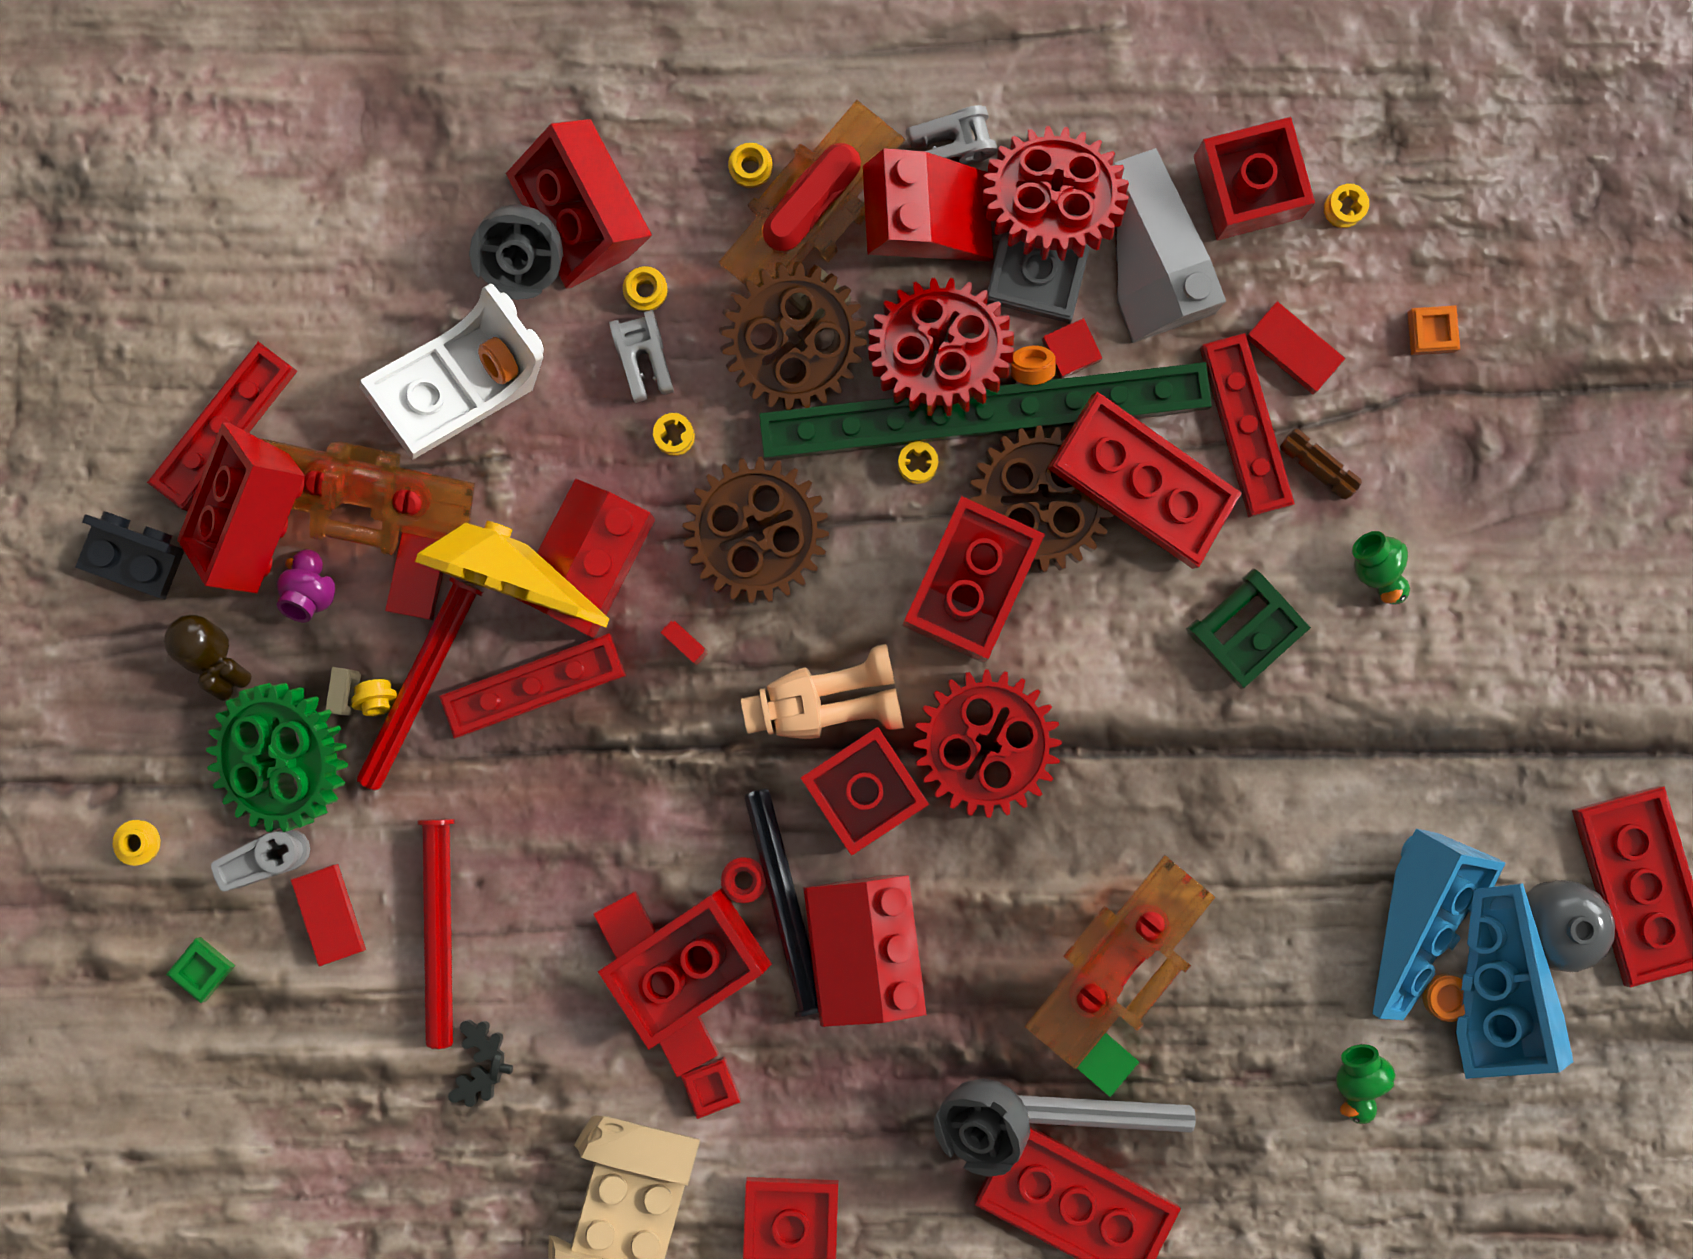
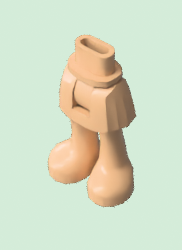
[741,644,904,739]

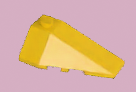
[415,520,609,627]

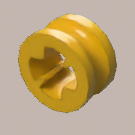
[1324,184,1369,228]
[653,413,695,456]
[898,441,939,484]

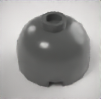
[469,204,563,300]
[1526,880,1615,972]
[934,1078,1030,1177]

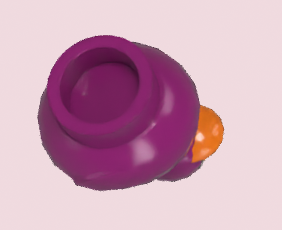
[276,549,335,623]

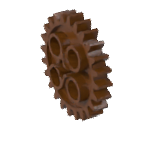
[719,261,867,410]
[969,426,1114,574]
[682,457,829,605]

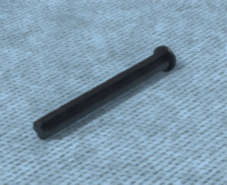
[744,789,819,1017]

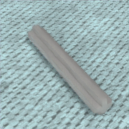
[1018,1095,1196,1133]

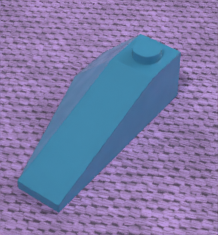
[1373,829,1506,1020]
[1456,883,1574,1079]

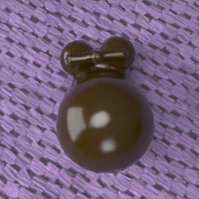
[164,614,252,701]

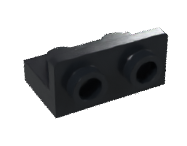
[75,511,184,599]

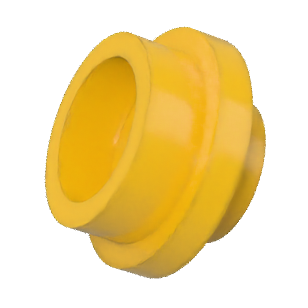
[728,143,773,188]
[623,266,668,312]
[351,679,397,716]
[112,820,161,866]

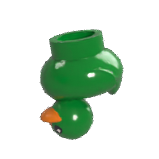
[1352,531,1410,605]
[1336,1044,1396,1124]

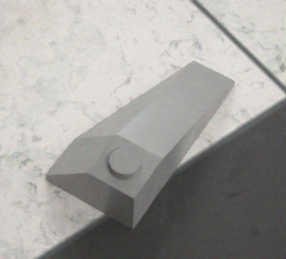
[1114,148,1226,343]

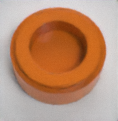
[478,337,519,385]
[1010,345,1056,385]
[1422,974,1465,1022]

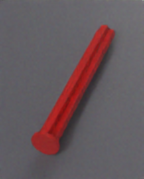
[357,577,484,791]
[417,818,455,1049]

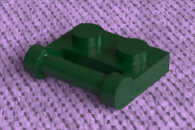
[1186,569,1311,689]

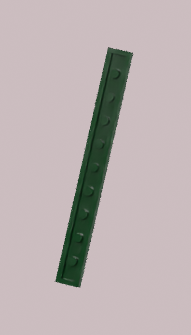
[759,362,1212,461]

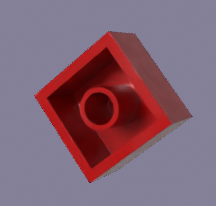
[1193,117,1315,241]
[800,727,929,856]

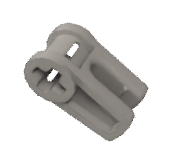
[906,105,998,164]
[609,310,674,403]
[211,830,310,891]

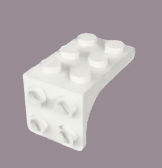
[359,283,544,460]

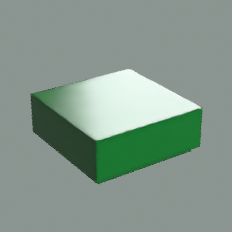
[166,937,236,1003]
[1073,1029,1139,1097]

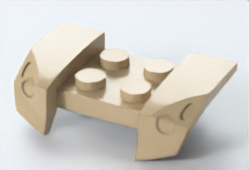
[548,1116,700,1259]

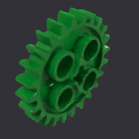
[206,683,348,832]

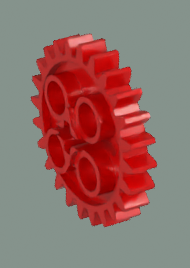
[982,126,1129,261]
[868,278,1014,416]
[913,669,1062,818]

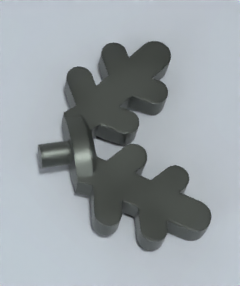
[448,1020,513,1107]

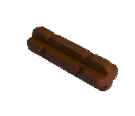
[1280,429,1362,499]

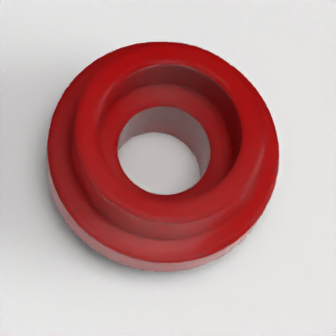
[721,857,766,903]

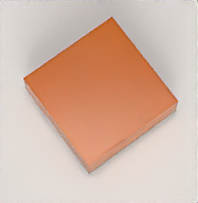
[1407,305,1460,355]

